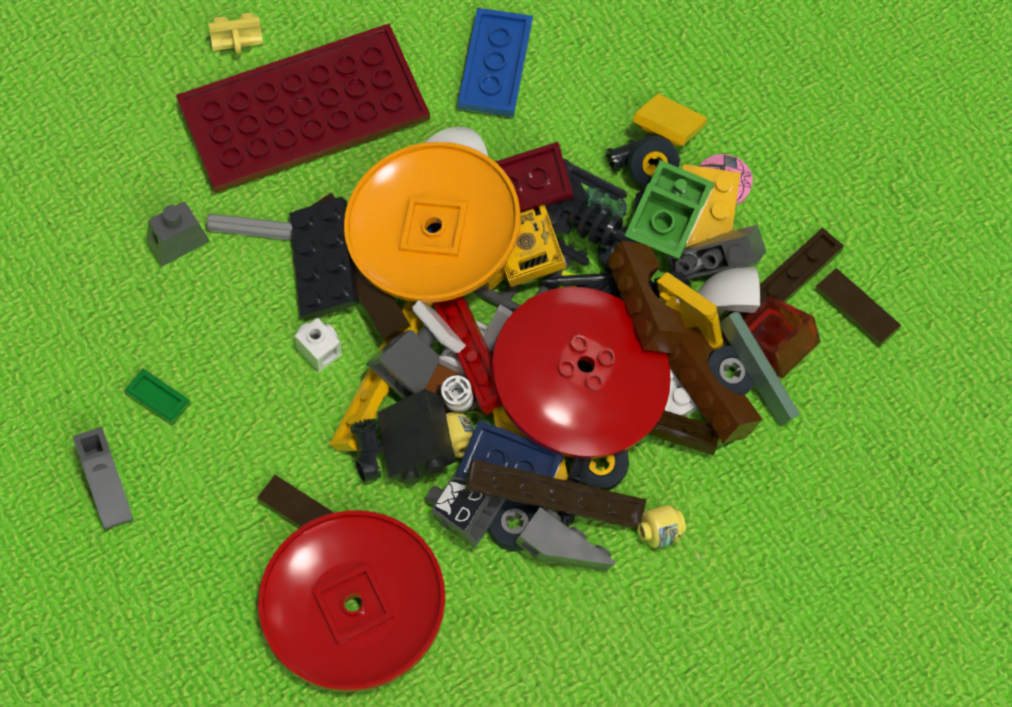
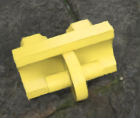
[209,13,263,54]

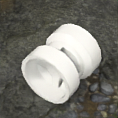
[441,375,474,412]

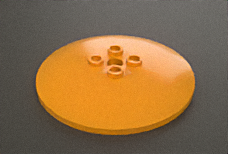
[344,142,521,303]

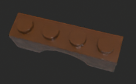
[607,241,688,353]
[666,326,763,443]

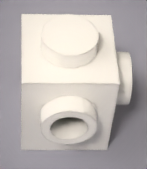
[295,318,342,372]

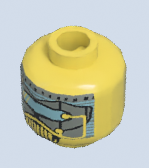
[446,412,475,458]
[638,505,686,549]

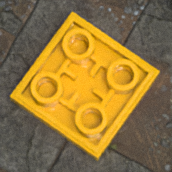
[633,94,708,146]

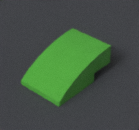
[624,160,714,260]

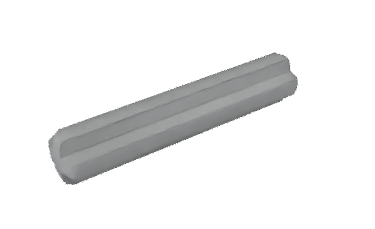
[206,214,292,240]

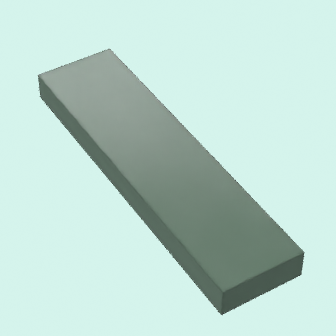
[720,311,799,426]

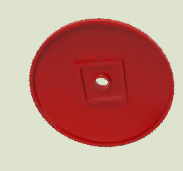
[492,287,671,459]
[258,510,446,692]

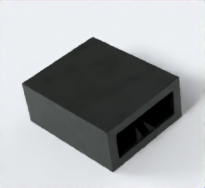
[377,389,455,485]

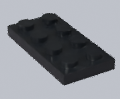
[289,196,359,321]

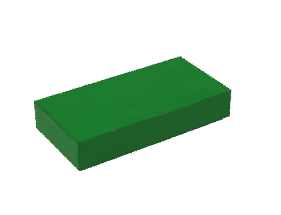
[124,369,191,426]

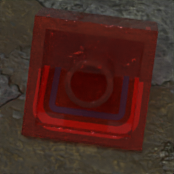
[744,296,821,379]

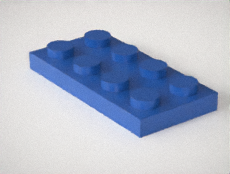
[458,8,533,117]

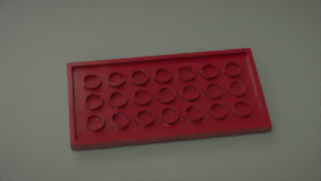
[176,23,430,193]

